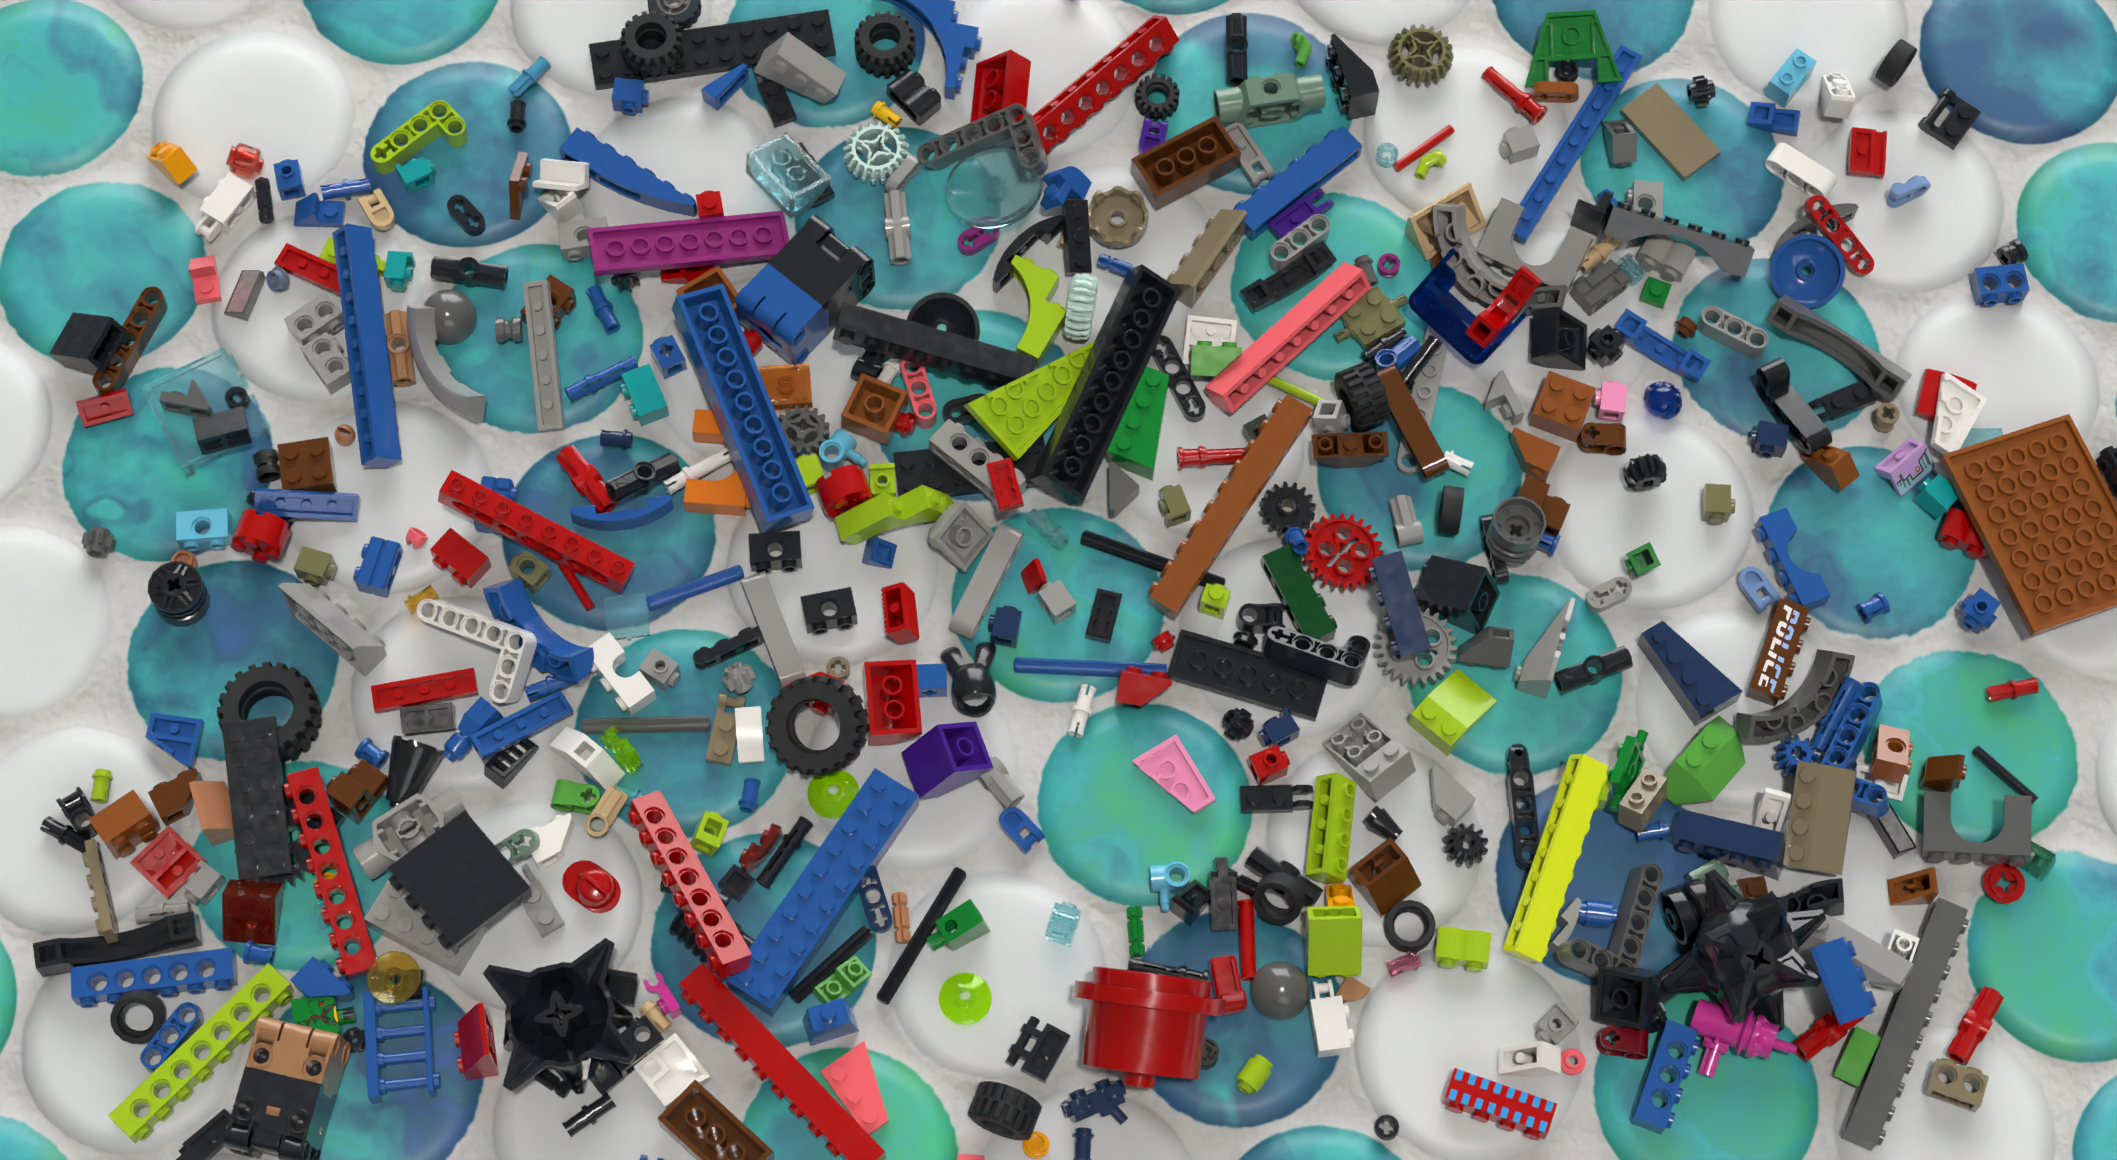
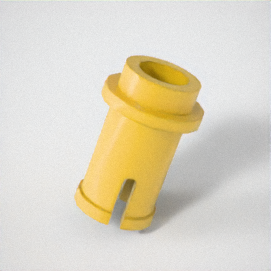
[871,101,903,129]

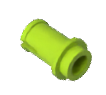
[90,769,113,804]

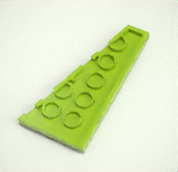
[964,342,1094,461]

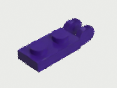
[1267,188,1334,240]

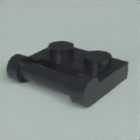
[1918,88,1981,150]

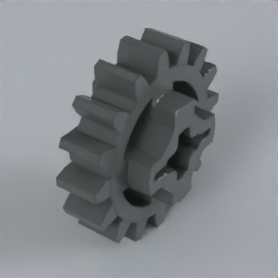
[778,405,830,458]

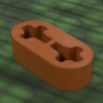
[1533,81,1579,103]

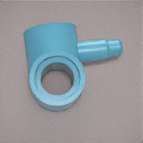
[819,429,868,472]
[1150,861,1190,912]

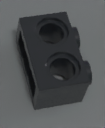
[611,1015,665,1078]

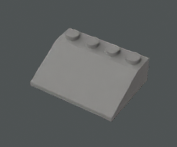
[278,583,387,677]

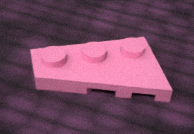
[1132,734,1217,814]

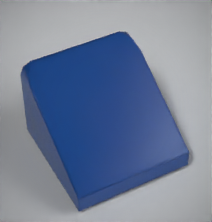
[862,536,897,569]

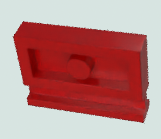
[1848,127,1887,179]

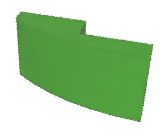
[812,955,872,1003]
[1834,1026,1881,1087]

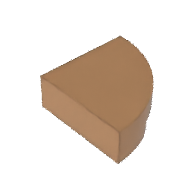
[1335,977,1371,1003]

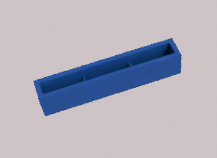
[1233,125,1362,242]

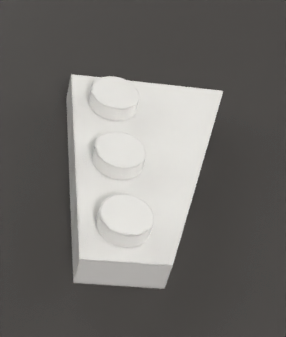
[1930,371,1987,454]

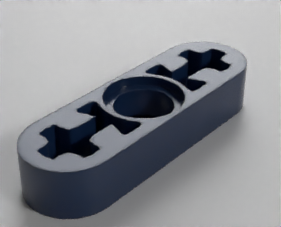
[859,866,893,933]

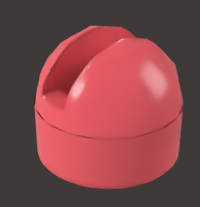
[405,527,428,549]

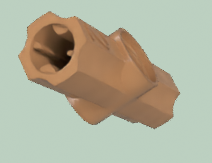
[385,309,415,387]

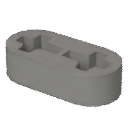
[884,154,922,192]
[1585,576,1632,613]

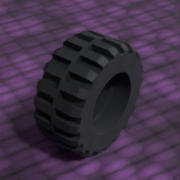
[217,662,322,765]
[765,675,869,776]

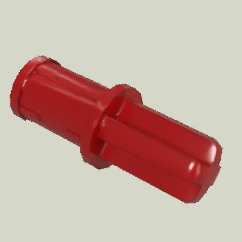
[1986,677,2039,702]

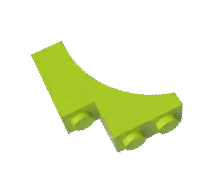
[1011,255,1066,369]
[835,485,954,545]

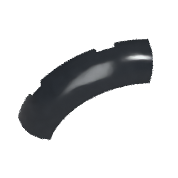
[1747,878,1844,956]

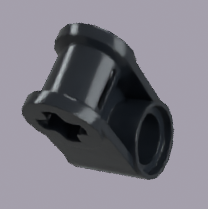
[1236,603,1286,634]
[56,786,98,839]

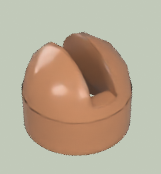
[334,424,356,446]

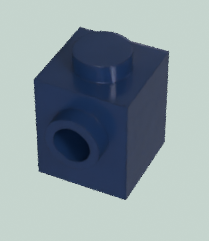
[1749,420,1790,458]
[988,606,1022,648]

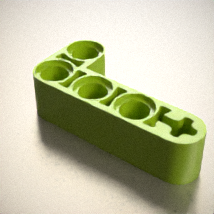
[370,100,469,174]

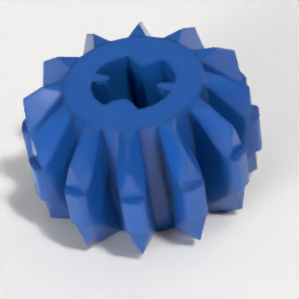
[1774,735,1819,780]

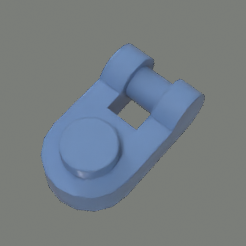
[1886,175,1931,208]
[1738,567,1780,614]

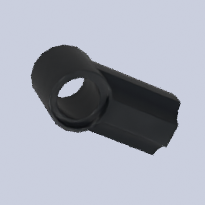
[850,350,888,380]

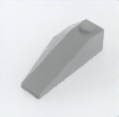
[1514,597,1576,699]
[1798,914,1914,987]

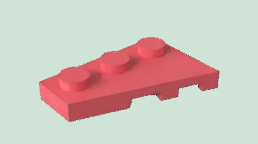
[820,1041,889,1135]

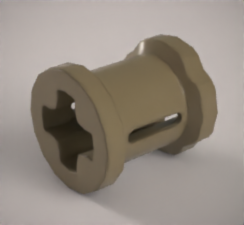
[1872,403,1900,433]

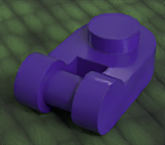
[1139,117,1169,154]

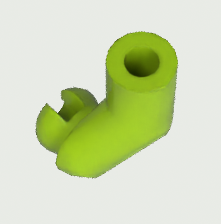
[1414,150,1447,180]

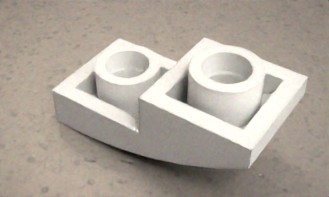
[735,706,765,764]

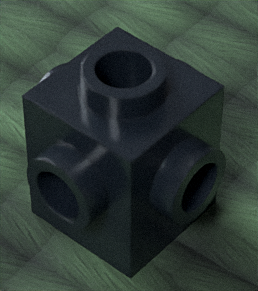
[1586,324,1625,369]

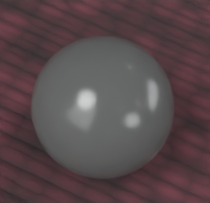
[423,289,477,345]
[1250,961,1310,1021]

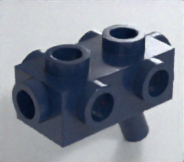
[1061,1078,1128,1125]

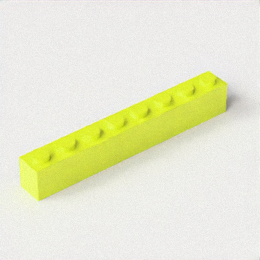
[1503,754,1609,963]

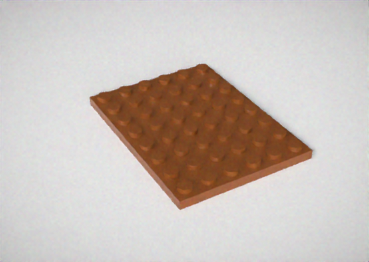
[1939,414,2117,636]

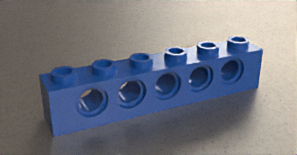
[70,947,238,1008]

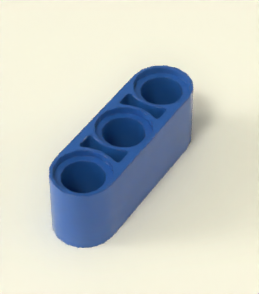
[140,1002,204,1074]

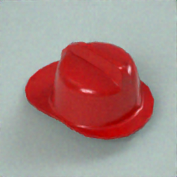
[562,860,621,913]

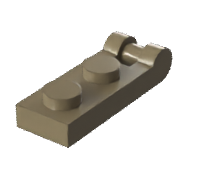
[705,692,746,767]

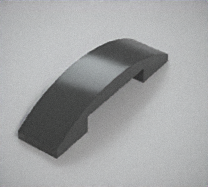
[1770,203,1859,260]

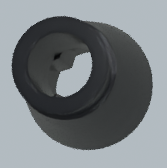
[1364,805,1403,841]

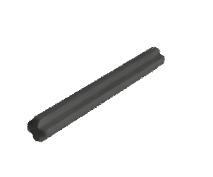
[581,716,711,734]

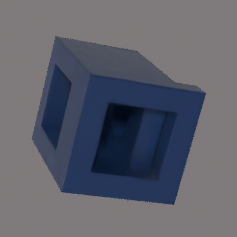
[1257,708,1300,748]

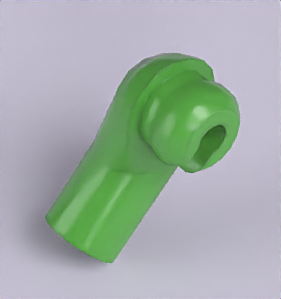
[1290,32,1312,68]

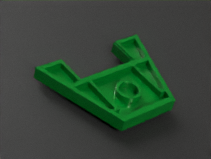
[1525,10,1623,88]

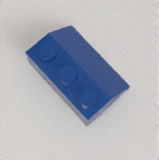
[1810,937,1877,1025]

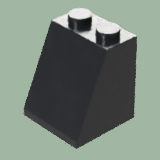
[1413,555,1500,635]

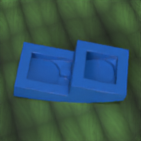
[1747,101,1801,136]

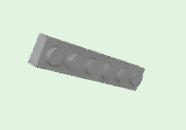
[523,279,565,432]

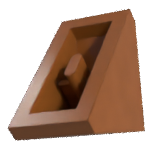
[1887,867,1939,906]

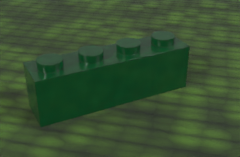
[1261,544,1337,642]

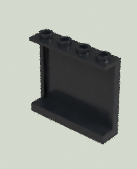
[388,810,532,954]

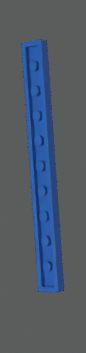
[1514,45,1642,244]

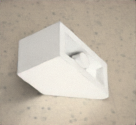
[1498,1040,1561,1077]

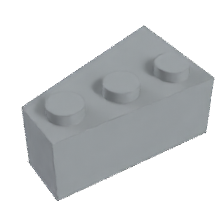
[754,32,846,104]

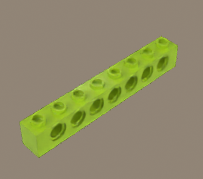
[108,963,294,1144]

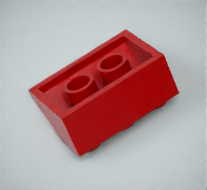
[970,49,1031,131]
[862,659,922,746]

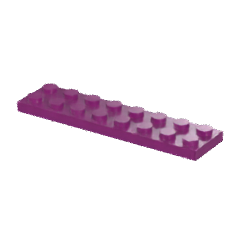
[587,211,789,276]

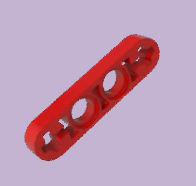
[1804,195,1874,276]

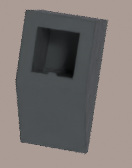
[1458,626,1514,669]

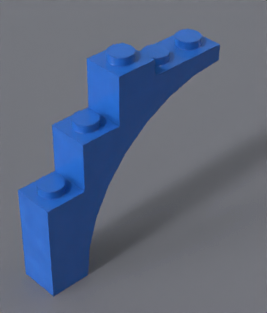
[881,0,983,100]

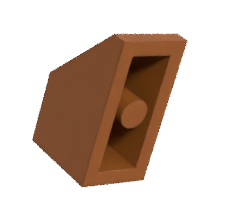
[1509,427,1561,482]

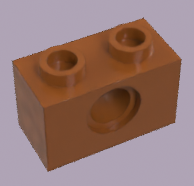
[1870,724,1913,784]

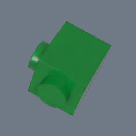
[1624,542,1661,576]

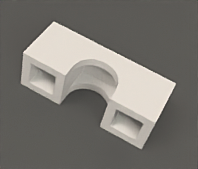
[589,632,657,717]

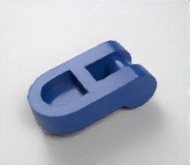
[999,807,1045,855]

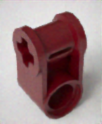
[1595,1026,1649,1060]

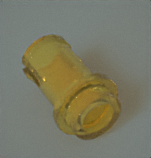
[404,585,439,614]

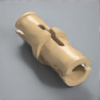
[1579,236,1622,274]

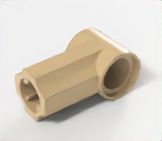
[585,784,629,836]

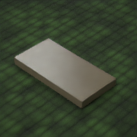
[1620,83,1721,181]

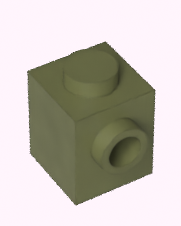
[1702,483,1735,525]
[293,546,337,587]

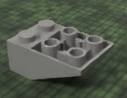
[1322,713,1416,802]

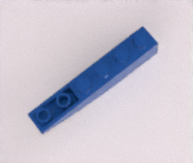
[559,127,698,217]

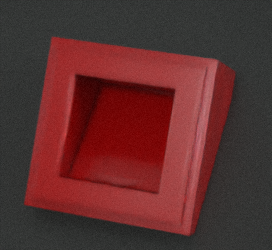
[1021,558,1047,595]

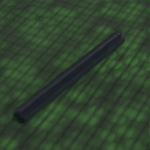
[1080,530,1226,587]
[876,867,966,1005]

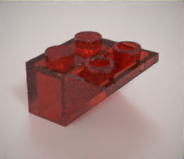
[222,879,283,945]

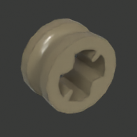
[827,656,850,681]

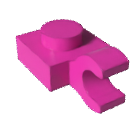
[643,972,682,1020]

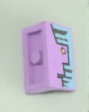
[1874,438,1936,496]

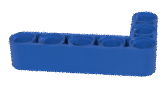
[1821,682,1890,817]

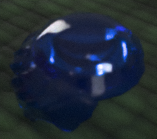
[1643,381,1682,420]

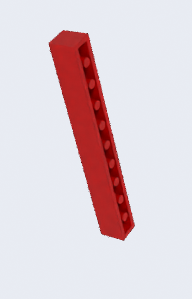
[679,962,886,1160]

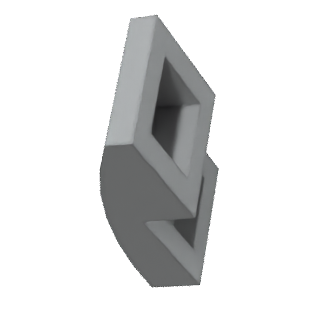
[1547,897,1581,954]

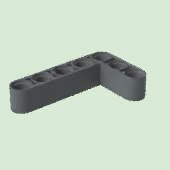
[917,104,1048,176]
[1557,862,1663,980]

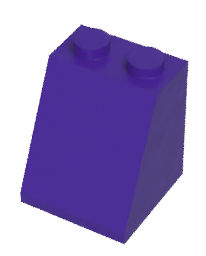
[901,721,994,799]

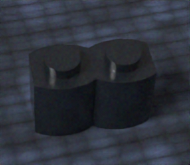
[886,68,941,126]

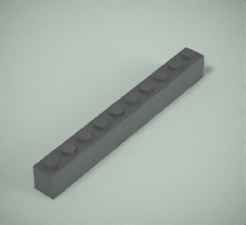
[1841,897,1969,1151]

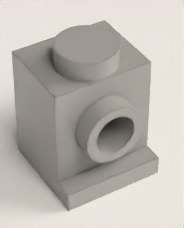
[183,860,226,907]
[1535,1002,1579,1046]

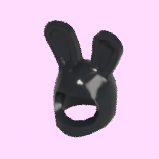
[940,642,997,717]

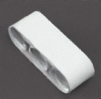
[1764,142,1837,198]

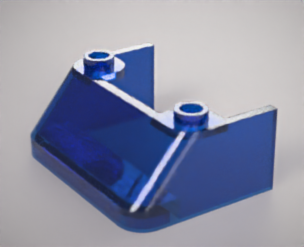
[1409,242,1533,364]

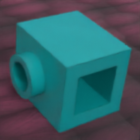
[1914,474,1959,519]

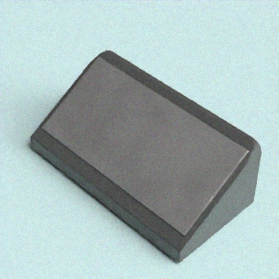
[224,270,266,321]

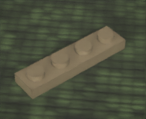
[82,839,119,944]

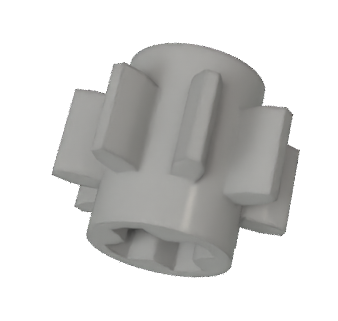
[722,662,756,694]

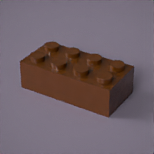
[1131,115,1241,210]
[657,1080,775,1160]

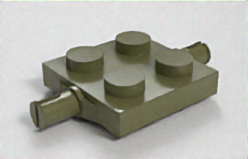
[1333,286,1409,350]

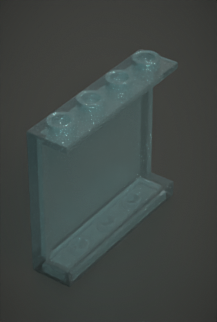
[141,347,271,478]

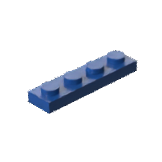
[254,488,359,521]
[469,690,574,761]

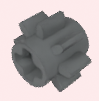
[81,526,115,558]

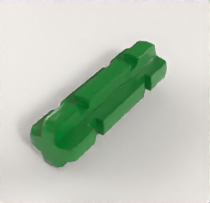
[1127,905,1145,958]

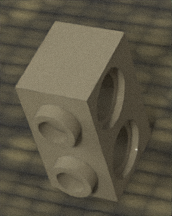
[1618,768,1667,833]
[1923,1058,1989,1112]

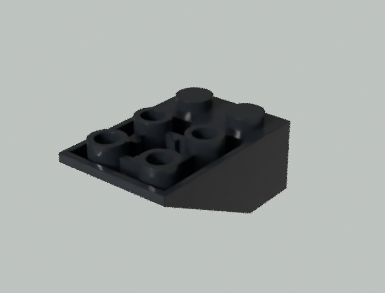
[1325,34,1379,121]

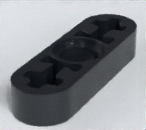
[1479,514,1509,584]

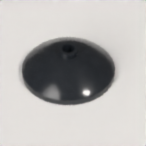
[906,292,980,341]

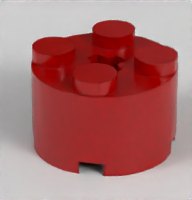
[815,465,873,520]
[230,509,291,564]

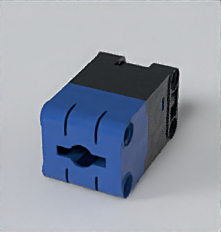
[735,215,876,367]

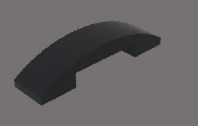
[993,215,1063,294]
[1240,240,1337,312]

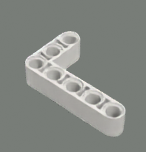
[416,599,537,704]

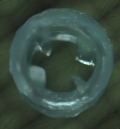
[1376,143,1398,168]

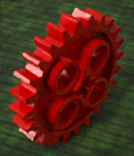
[1302,512,1384,593]

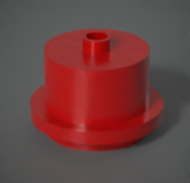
[1073,966,1226,1088]

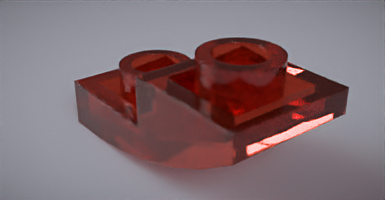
[739,823,783,874]

